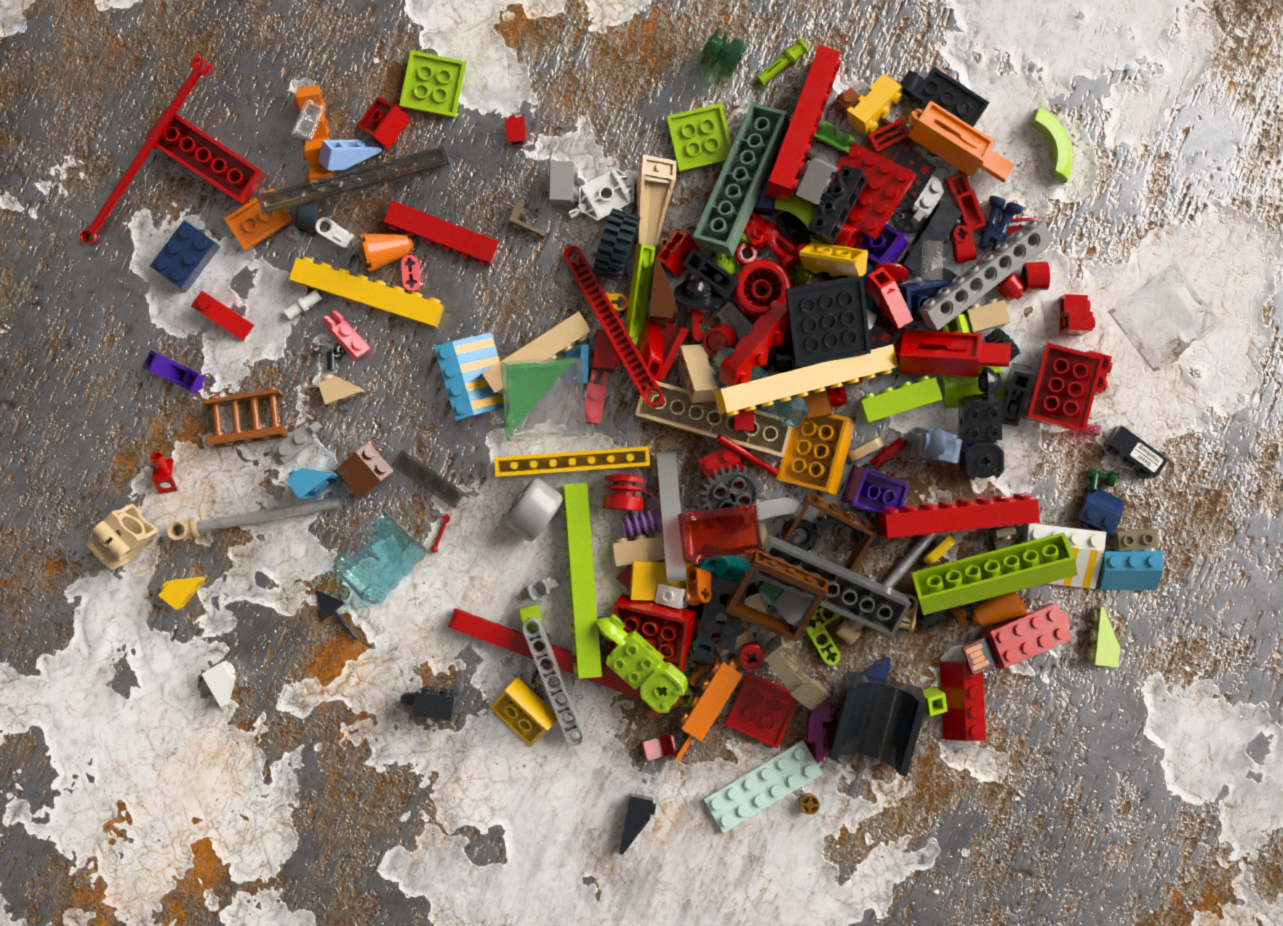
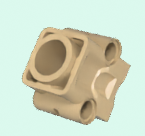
[86,503,159,570]

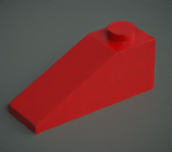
[191,290,255,341]

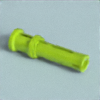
[756,38,809,86]

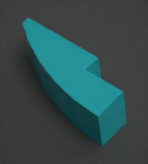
[695,545,754,584]

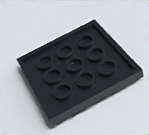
[785,275,871,367]

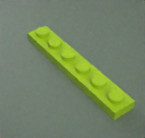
[625,243,655,348]

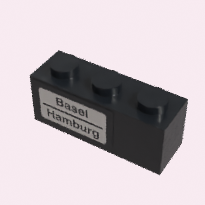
[1103,425,1169,479]

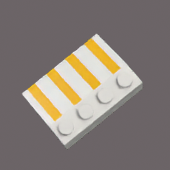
[1022,523,1106,589]

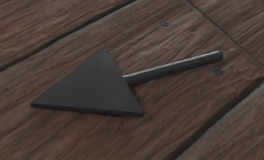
[316,590,358,640]

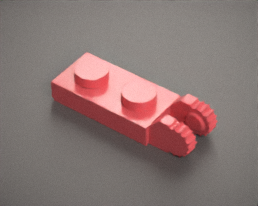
[322,310,370,360]
[582,369,608,424]

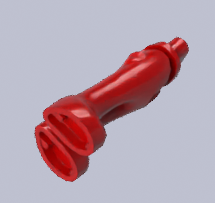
[757,215,808,272]

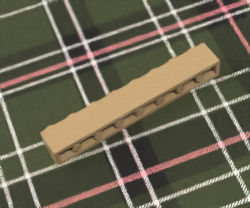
[613,522,767,567]

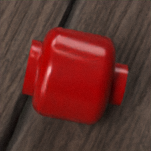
[997,273,1025,301]

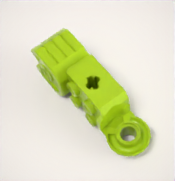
[596,615,688,713]

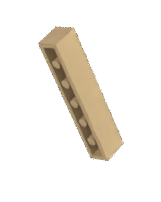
[481,311,591,394]

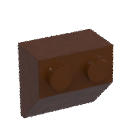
[334,442,394,500]

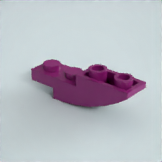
[806,681,834,762]

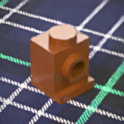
[832,87,860,117]

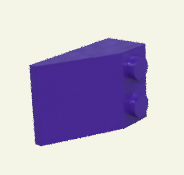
[858,224,909,267]
[841,465,910,513]

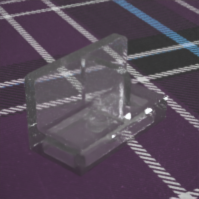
[921,240,946,280]

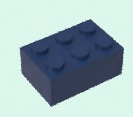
[150,220,221,292]

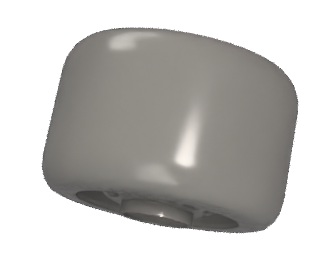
[503,478,563,541]

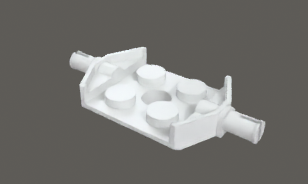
[568,168,638,223]

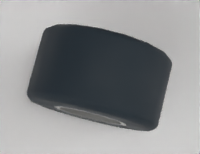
[295,195,317,230]

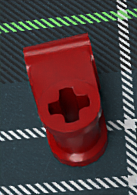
[950,225,977,264]

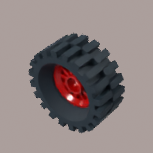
[592,208,641,282]

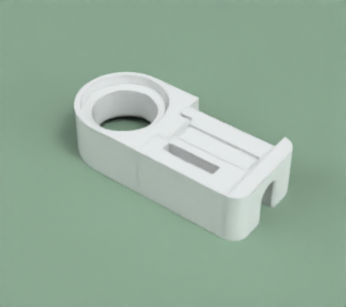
[316,218,354,249]

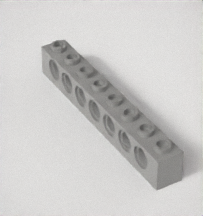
[918,220,1054,331]

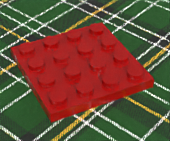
[816,142,917,240]

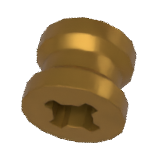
[799,793,820,815]

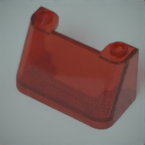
[678,504,763,564]

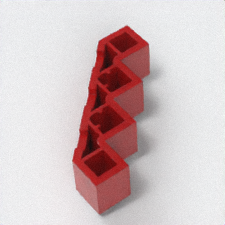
[719,298,789,387]

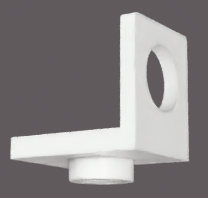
[655,584,688,609]

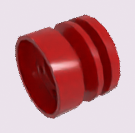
[603,473,645,511]

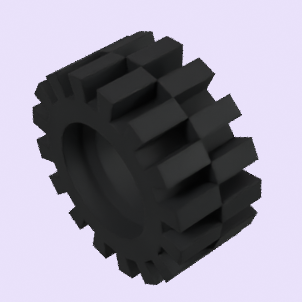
[985,328,1020,361]
[784,519,818,552]

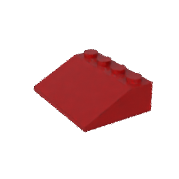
[1024,343,1104,432]
[610,594,696,673]

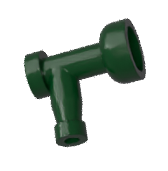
[1086,467,1117,493]

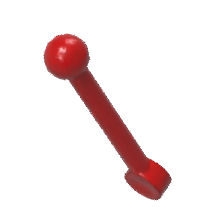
[431,515,450,553]

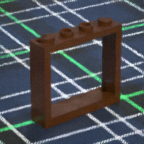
[779,493,877,571]
[725,549,829,642]

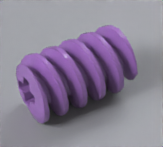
[622,509,663,538]

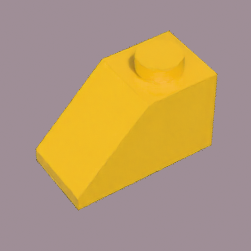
[158,577,205,610]

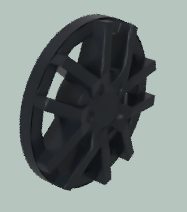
[892,198,928,234]

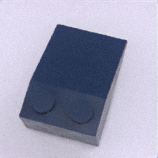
[897,279,957,326]

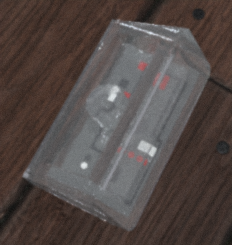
[291,99,325,141]

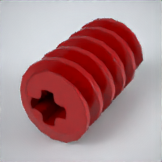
[739,642,764,670]

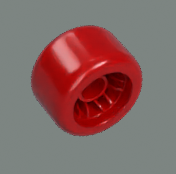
[732,259,791,320]

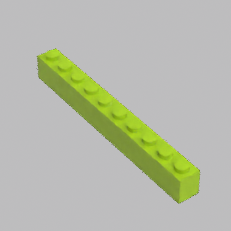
[561,483,602,679]

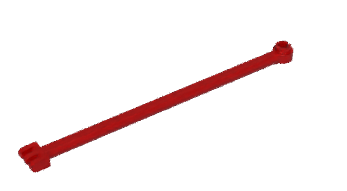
[80,54,214,244]

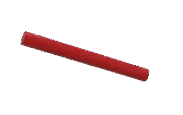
[716,434,779,476]

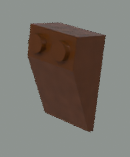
[650,258,678,323]

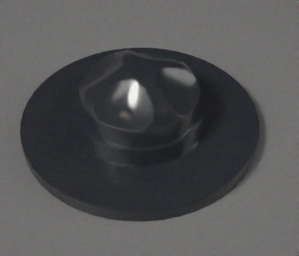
[674,278,726,309]

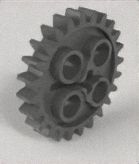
[699,464,763,523]

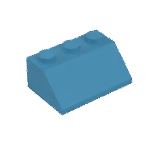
[286,468,340,500]
[1098,551,1163,590]

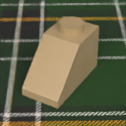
[318,375,365,406]

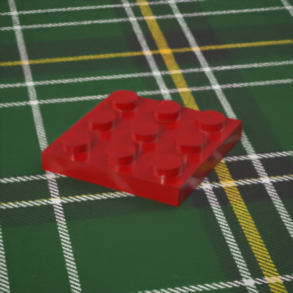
[725,671,799,749]

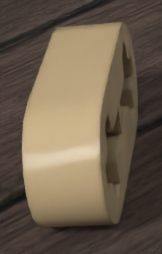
[848,437,884,462]

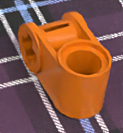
[686,567,712,606]

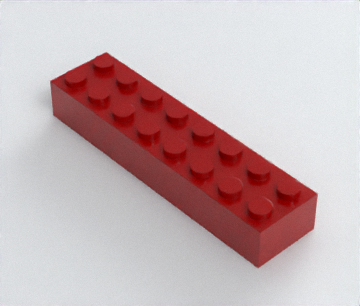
[764,44,842,203]
[876,493,1040,538]

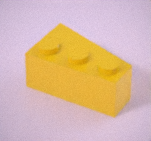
[847,74,902,137]

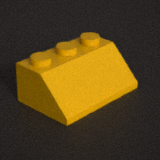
[799,242,868,278]
[489,677,557,747]

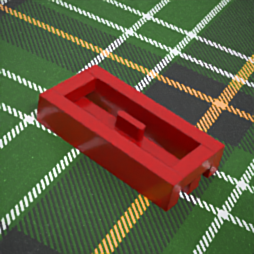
[867,118,910,153]

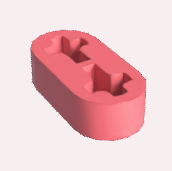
[401,255,421,292]

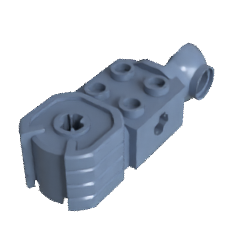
[907,427,962,464]

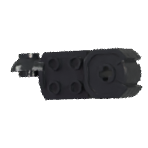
[958,366,1004,481]

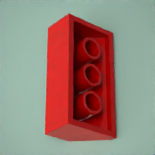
[939,661,986,741]

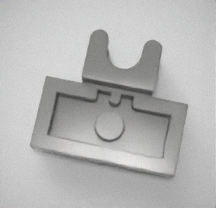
[520,576,559,601]

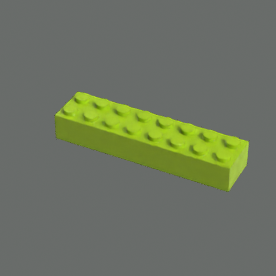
[911,532,1078,615]

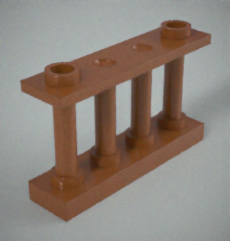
[203,387,288,449]

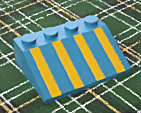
[434,333,506,422]

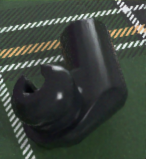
[326,344,345,371]

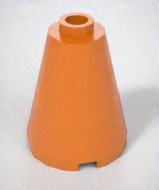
[359,234,414,272]
[971,591,1028,627]

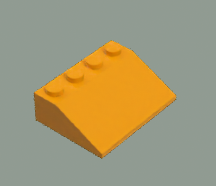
[776,406,856,496]

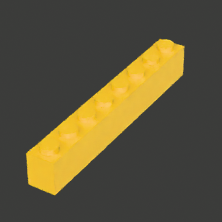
[289,256,444,328]
[494,446,650,477]

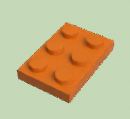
[224,188,294,251]

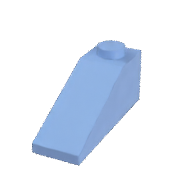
[318,139,382,172]

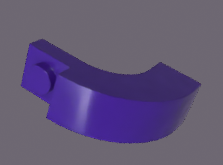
[142,350,205,394]

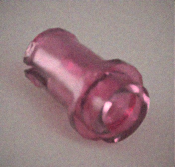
[1075,422,1101,438]

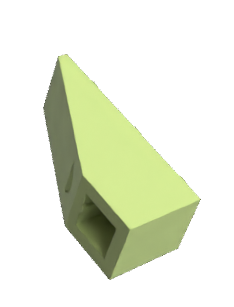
[1088,606,1120,667]

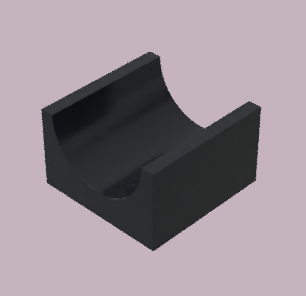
[827,670,927,777]

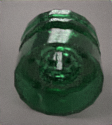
[701,27,747,79]

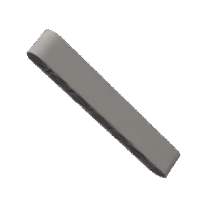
[657,452,687,582]
[523,617,585,746]

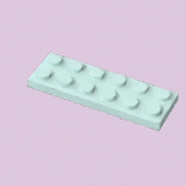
[703,739,823,833]

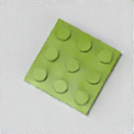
[399,50,467,119]
[666,103,732,173]

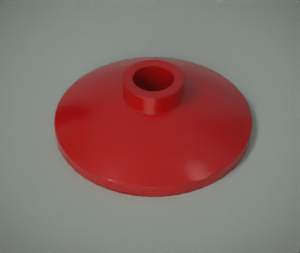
[873,263,908,285]

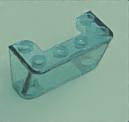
[332,512,426,604]

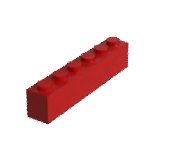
[383,200,500,267]

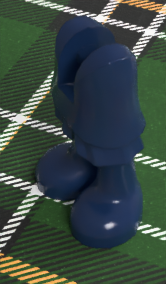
[979,196,1024,252]

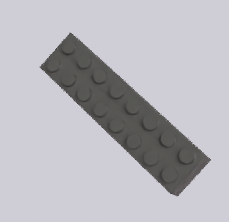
[753,534,911,637]

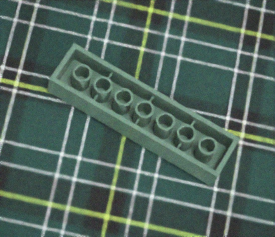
[693,102,790,257]

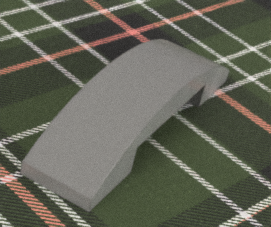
[725,498,804,534]

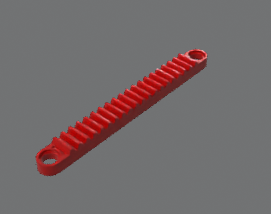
[563,245,664,408]

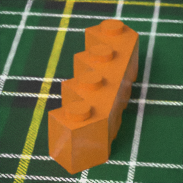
[294,85,337,194]

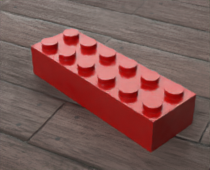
[144,108,266,206]

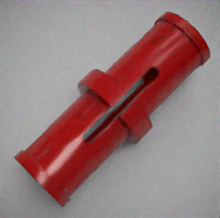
[870,437,907,470]

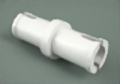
[284,289,323,320]

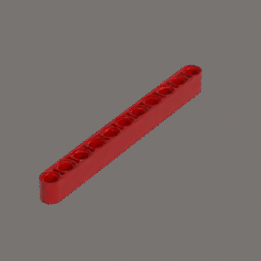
[447,608,643,700]

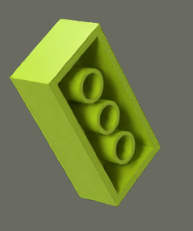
[856,375,943,425]

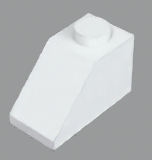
[202,661,236,707]

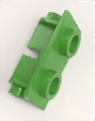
[814,121,855,153]

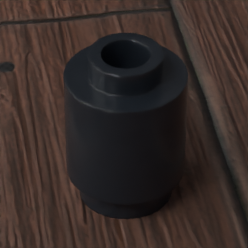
[917,610,947,631]

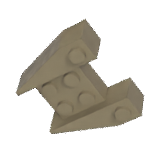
[763,635,832,711]

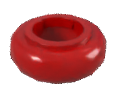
[735,242,757,266]

